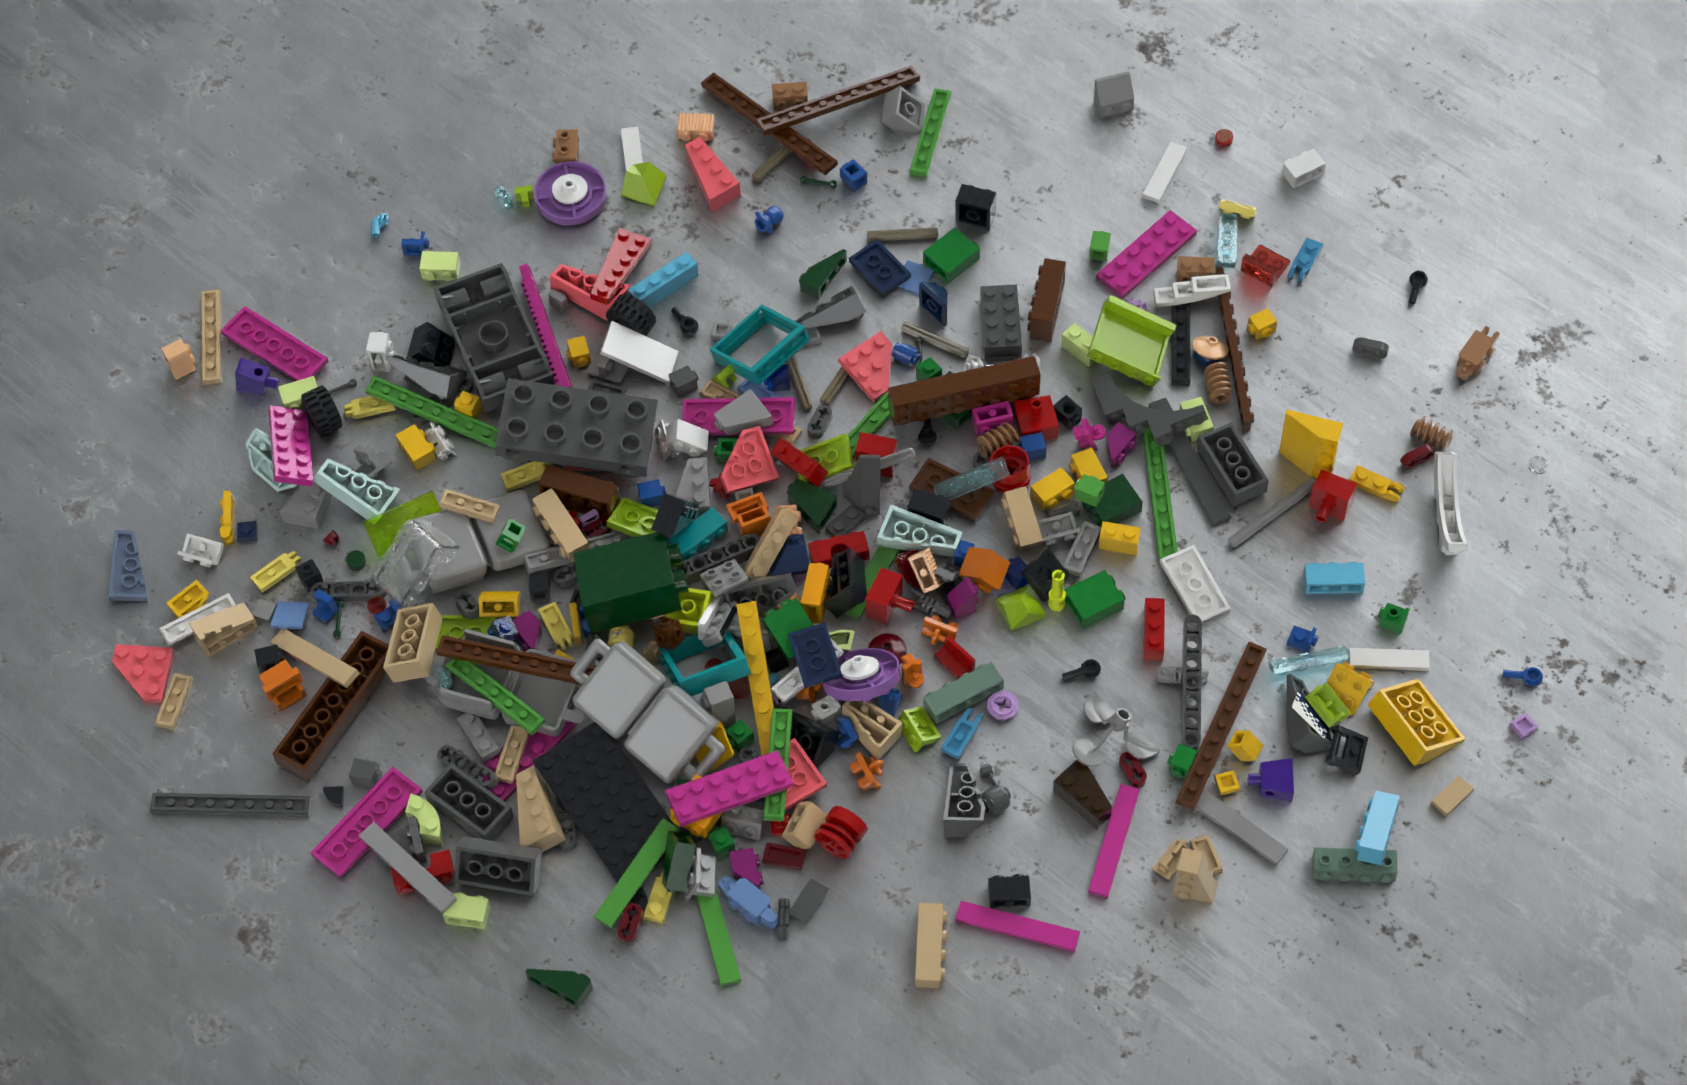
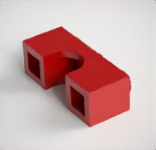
[770,438,829,487]
[808,531,870,569]
[1143,598,1165,661]
[390,849,455,894]

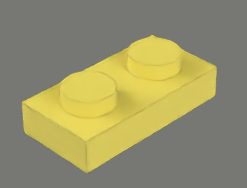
[1219,199,1258,219]

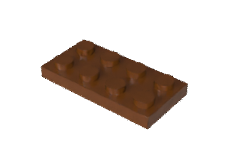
[909,458,994,522]

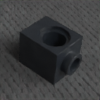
[1053,395,1082,429]
[295,559,324,593]
[529,570,551,601]
[254,644,285,674]

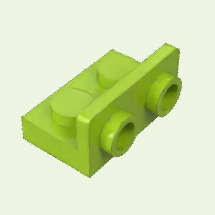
[898,706,941,752]

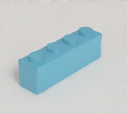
[628,252,699,308]
[1355,791,1400,866]

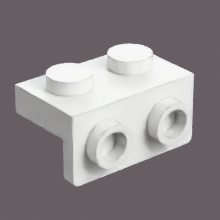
[177,533,225,568]

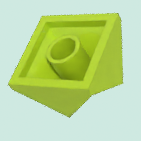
[621,162,667,207]
[994,585,1046,631]

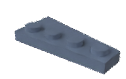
[108,530,148,601]

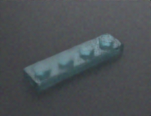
[1216,213,1238,268]
[933,457,1010,500]
[1268,645,1351,675]

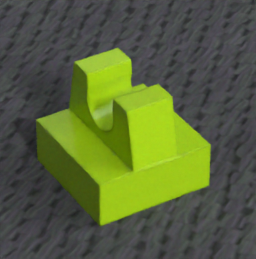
[514,185,534,208]
[711,365,737,388]

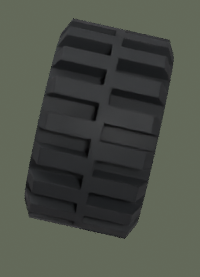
[606,294,656,336]
[301,385,342,437]

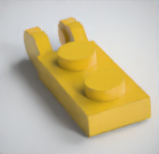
[1349,465,1405,502]
[219,490,235,546]

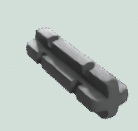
[777,898,790,938]

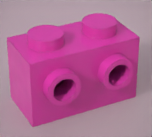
[972,401,1014,436]

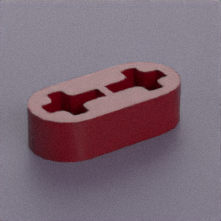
[1400,443,1436,469]
[580,518,612,539]
[1119,752,1147,788]
[617,903,644,943]

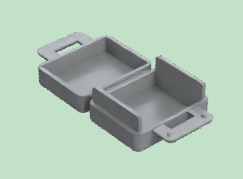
[393,490,553,594]
[425,629,586,737]
[570,639,725,783]

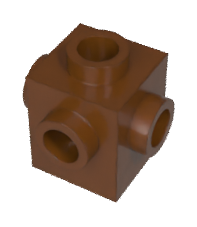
[652,617,685,650]

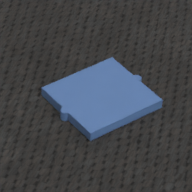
[898,260,935,295]
[270,601,310,630]

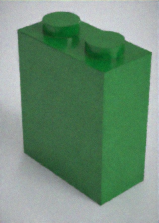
[923,227,980,283]
[1064,570,1126,628]
[761,597,814,660]

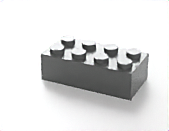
[980,284,1022,358]
[1197,422,1269,506]
[424,763,514,841]
[454,836,542,896]

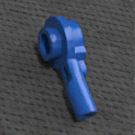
[1502,667,1543,687]

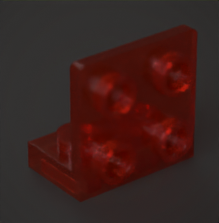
[1240,244,1290,287]

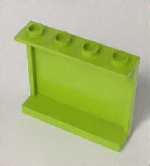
[1087,295,1176,387]

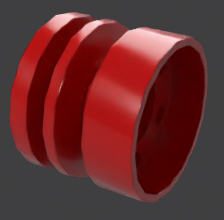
[989,445,1031,495]
[814,806,868,859]

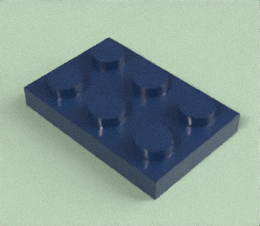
[849,239,911,297]
[788,622,843,688]

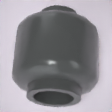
[981,785,1011,815]

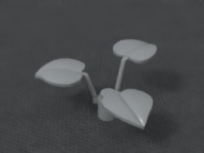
[1073,692,1161,767]

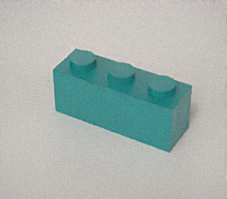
[668,507,728,561]

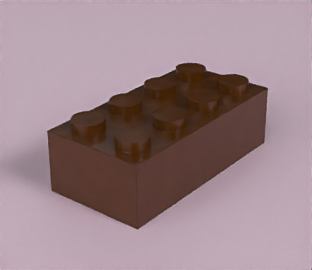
[1027,258,1066,342]
[538,465,621,519]

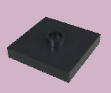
[1021,547,1070,602]

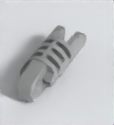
[1157,666,1209,685]

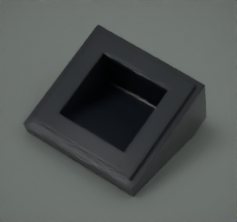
[765,647,789,673]

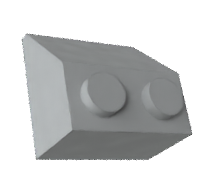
[1093,71,1135,118]
[881,86,925,133]

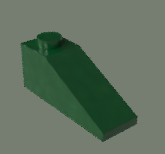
[799,249,847,300]
[526,969,593,1009]

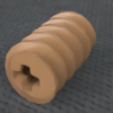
[1204,362,1232,405]
[1410,416,1453,452]
[976,422,1019,459]

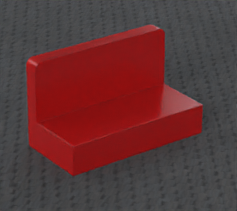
[934,635,975,679]

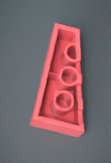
[685,136,741,213]
[550,264,631,321]

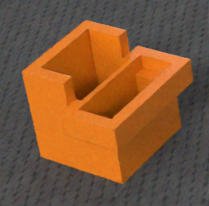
[726,492,771,537]
[958,547,1010,594]
[259,659,307,712]

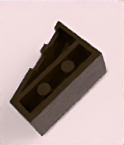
[1053,759,1112,829]

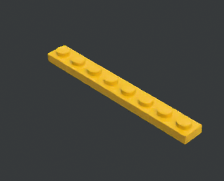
[736,601,774,756]

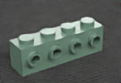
[923,662,1004,725]
[1312,847,1398,883]

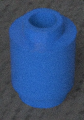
[892,343,921,366]

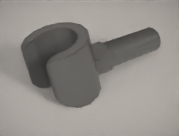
[980,764,998,786]

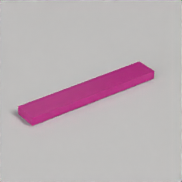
[1088,784,1140,898]
[955,901,1080,952]

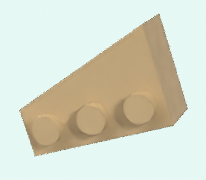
[1000,486,1043,550]
[189,602,258,658]
[842,701,903,761]
[1173,848,1218,904]

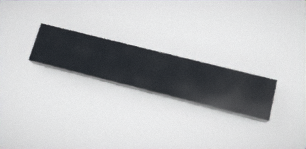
[1171,303,1190,386]

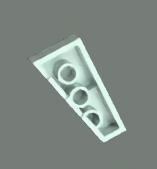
[313,459,400,525]
[875,505,963,557]

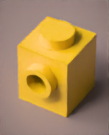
[1247,308,1278,340]
[566,336,591,368]
[454,391,482,419]
[1227,730,1264,761]

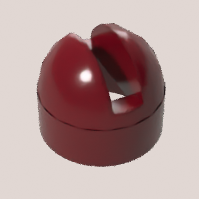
[323,530,339,546]

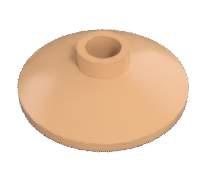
[1192,336,1229,360]

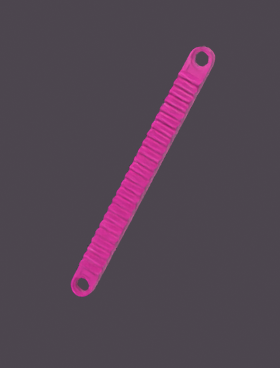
[519,263,573,388]

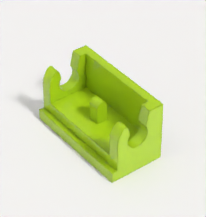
[1305,683,1352,728]

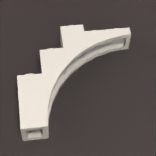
[1434,452,1468,555]

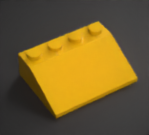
[1279,409,1343,479]
[1368,678,1465,766]

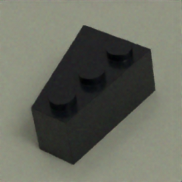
[651,493,699,537]
[822,547,867,618]

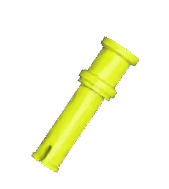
[1048,570,1066,611]

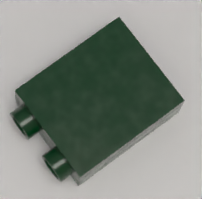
[573,532,689,634]

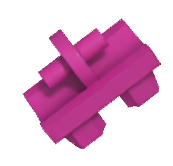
[1073,418,1106,451]

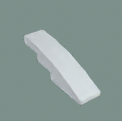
[1153,274,1231,308]

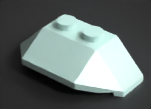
[245,428,299,492]

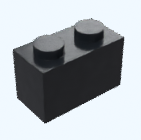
[988,874,1031,909]

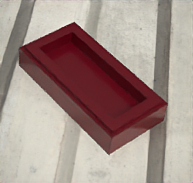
[762,842,806,871]

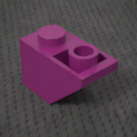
[1106,422,1137,469]
[947,577,979,619]
[510,609,542,652]
[729,847,764,890]

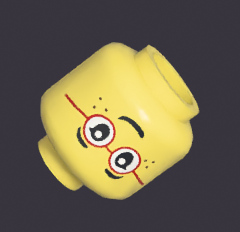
[608,625,635,648]

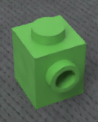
[1089,230,1111,261]
[1074,474,1105,507]

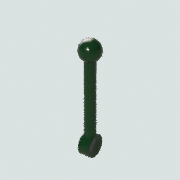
[800,176,837,188]
[333,601,344,639]

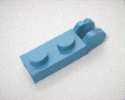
[1288,237,1323,283]
[941,707,984,760]

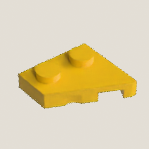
[166,580,210,618]

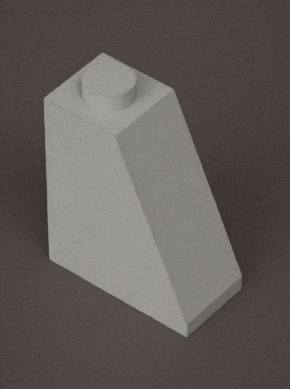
[714,389,774,435]

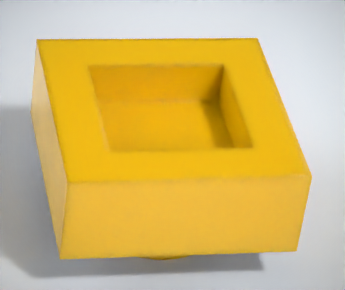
[1214,770,1240,796]

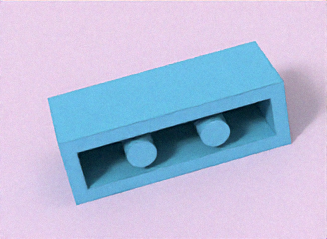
[1303,562,1366,594]

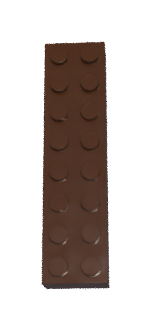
[888,356,1041,426]
[272,631,389,781]

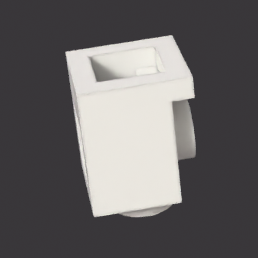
[810,695,842,725]

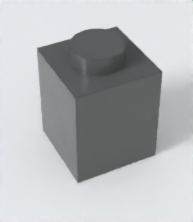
[668,365,699,398]
[349,758,382,788]

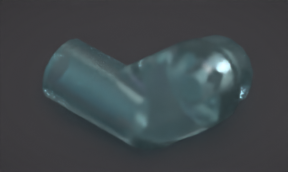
[494,185,513,209]

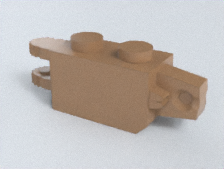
[1456,326,1500,381]

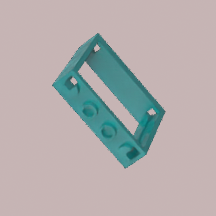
[710,304,810,386]
[658,630,751,697]

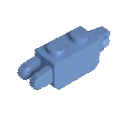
[718,875,778,929]

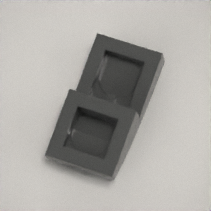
[789,879,829,924]

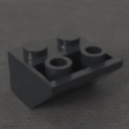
[407,322,455,367]

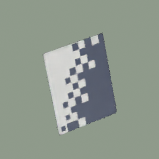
[1292,691,1329,738]

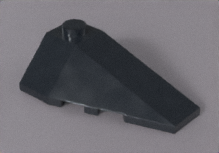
[773,703,840,768]

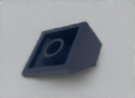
[919,282,948,327]
[770,534,809,576]

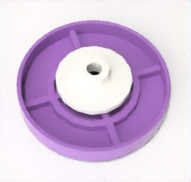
[534,161,607,226]
[822,648,901,702]

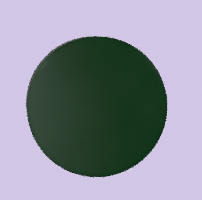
[346,550,366,570]

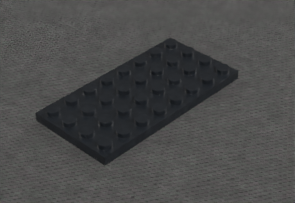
[533,722,675,884]

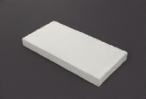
[600,321,679,384]
[1159,545,1231,626]

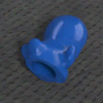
[755,206,784,234]

